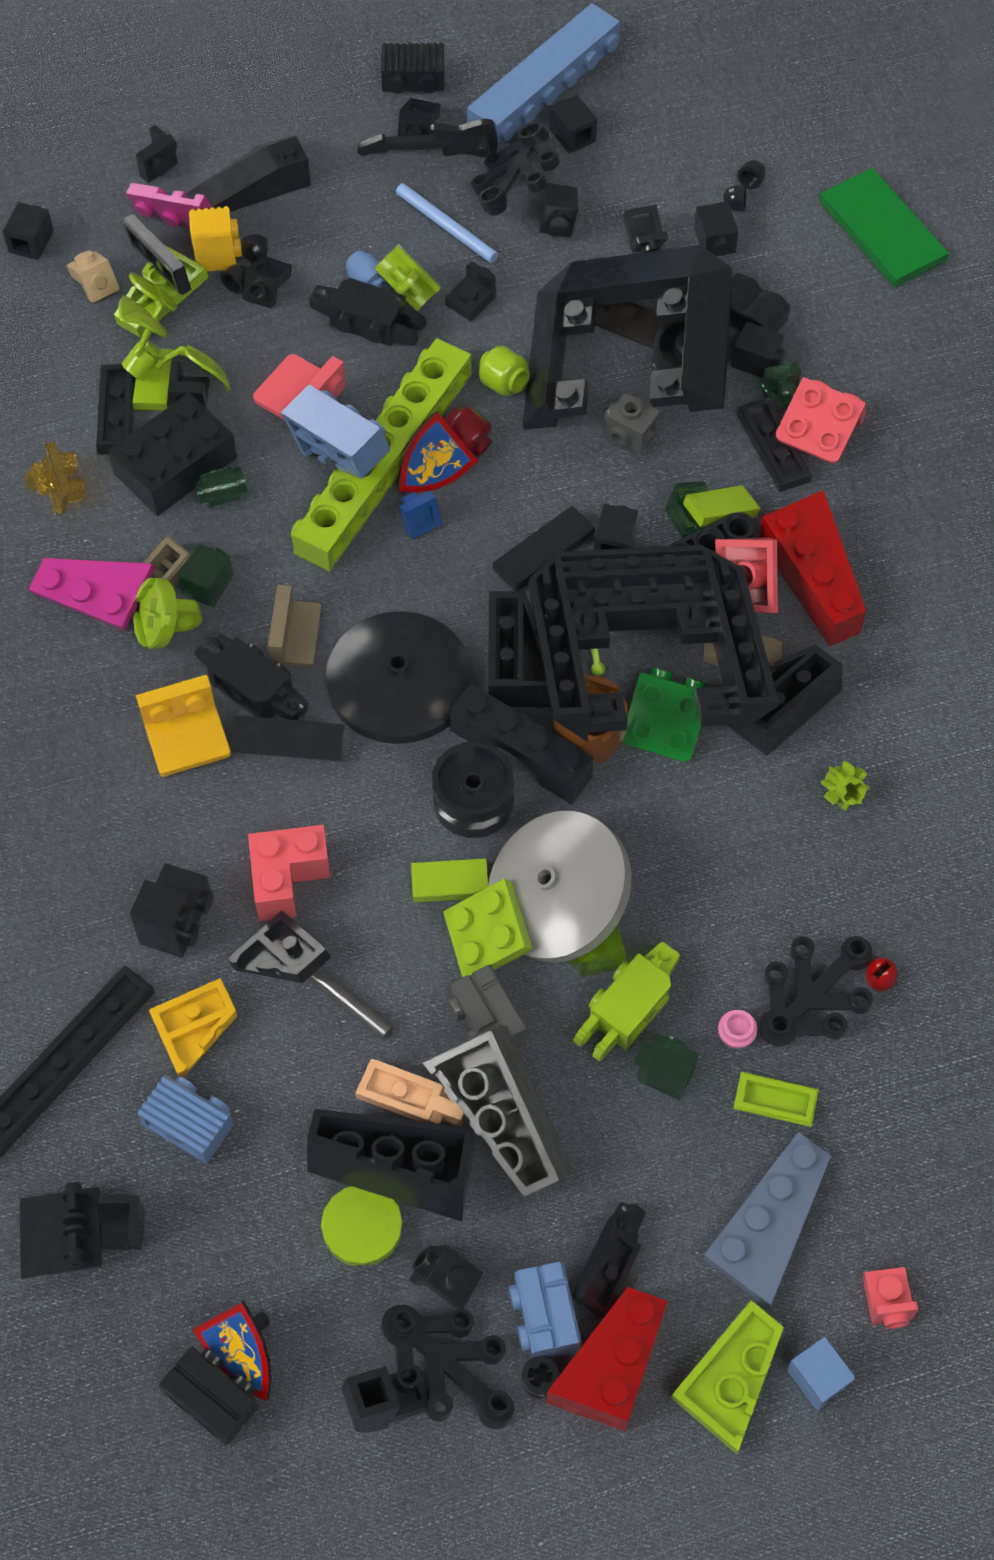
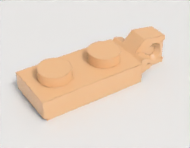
[355,1059,467,1126]

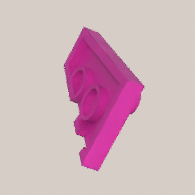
[126,183,212,230]
[28,558,156,631]

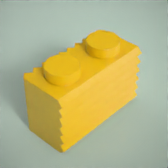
[189,206,242,271]

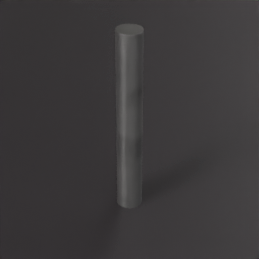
[308,968,394,1039]

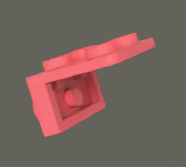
[253,354,346,420]
[776,377,866,464]

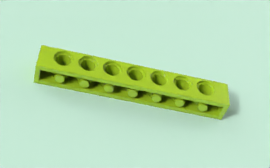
[291,338,472,572]

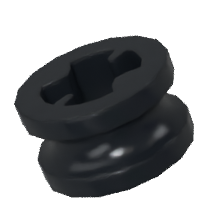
[521,1356,559,1399]

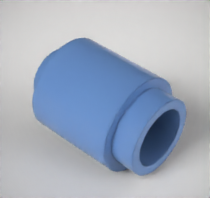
[346,251,390,290]

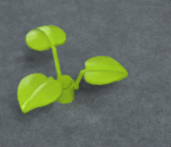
[119,272,231,393]

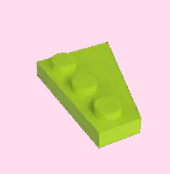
[114,245,209,338]
[671,1300,784,1455]

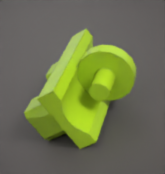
[375,243,441,311]

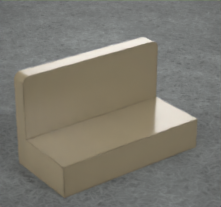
[268,585,322,668]

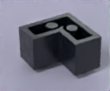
[129,863,214,958]

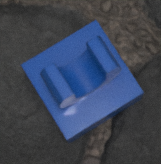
[399,491,443,539]

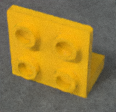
[136,674,231,777]

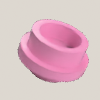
[718,1010,757,1049]

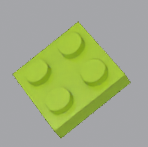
[443,878,533,978]

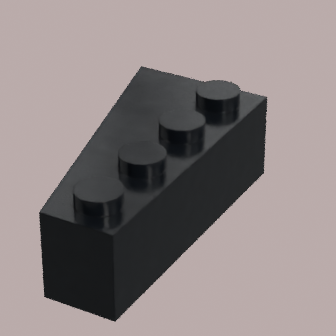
[307,1109,474,1222]

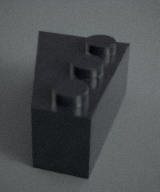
[720,644,843,756]

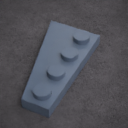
[703,1132,831,1309]

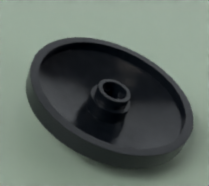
[326,611,471,744]

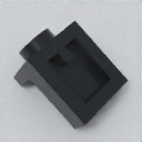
[397,98,441,136]
[243,255,292,309]
[445,261,496,322]

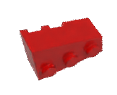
[546,1287,668,1432]

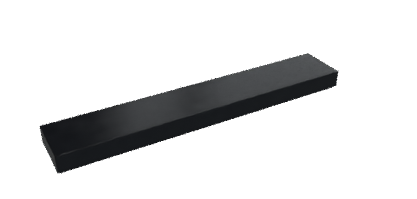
[0,965,155,1158]

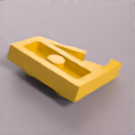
[149,978,237,1078]

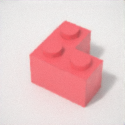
[248,825,331,922]

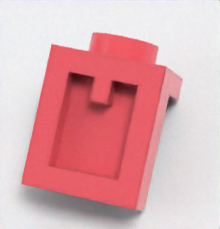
[862,1267,919,1329]

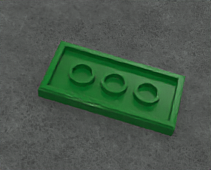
[818,168,949,287]

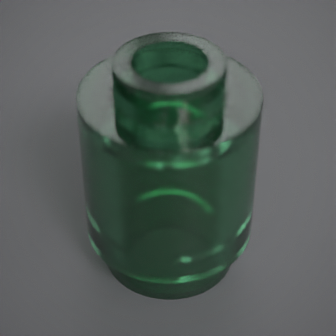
[194,466,248,509]

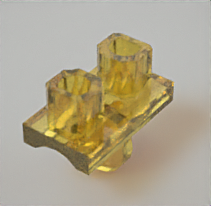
[24,442,86,514]

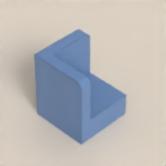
[787,1337,855,1411]

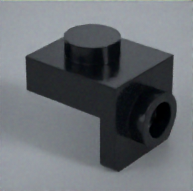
[136,125,178,183]
[623,204,668,253]
[410,1246,483,1309]

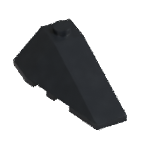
[185,136,311,212]

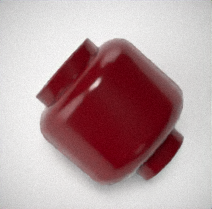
[445,406,492,456]

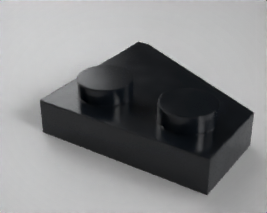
[227,911,331,983]

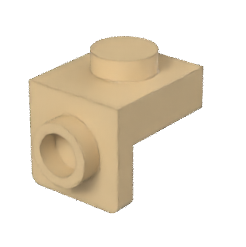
[66,251,119,303]

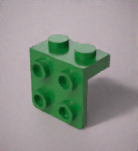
[623,667,708,762]

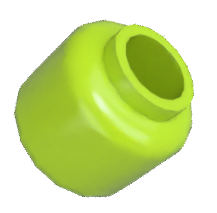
[479,346,530,396]

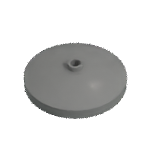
[488,811,632,963]

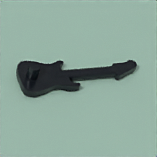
[357,118,498,158]

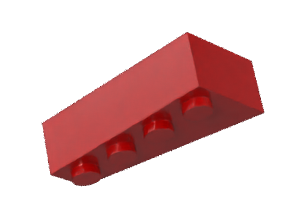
[759,490,866,647]

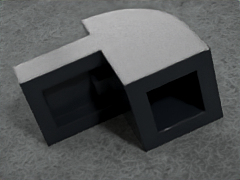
[341,1366,433,1433]

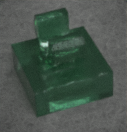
[761,361,801,407]

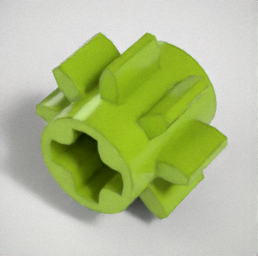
[821,761,870,810]

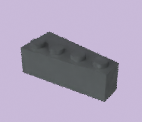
[423,1026,574,1196]

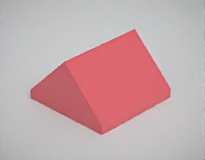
[715,538,778,613]

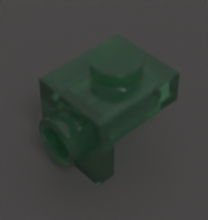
[665,481,708,538]

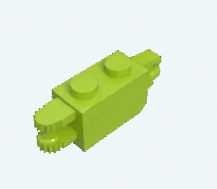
[573,942,680,1062]

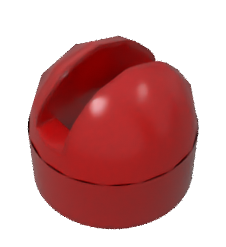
[865,957,898,991]

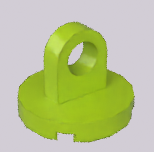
[133,578,203,649]

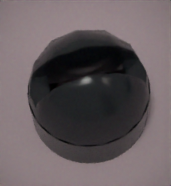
[737,160,766,189]
[723,185,747,212]
[241,234,268,263]
[221,264,247,294]

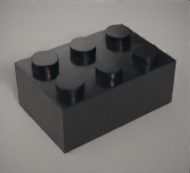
[108,393,237,516]

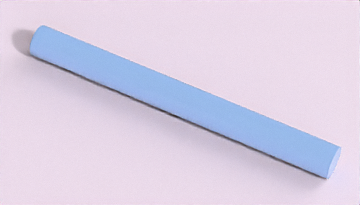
[396,183,498,263]

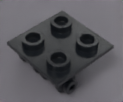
[20,1182,102,1279]

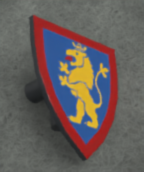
[398,411,478,493]
[192,1301,272,1401]

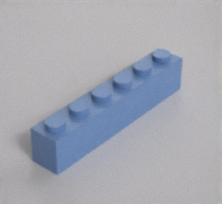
[467,3,620,148]

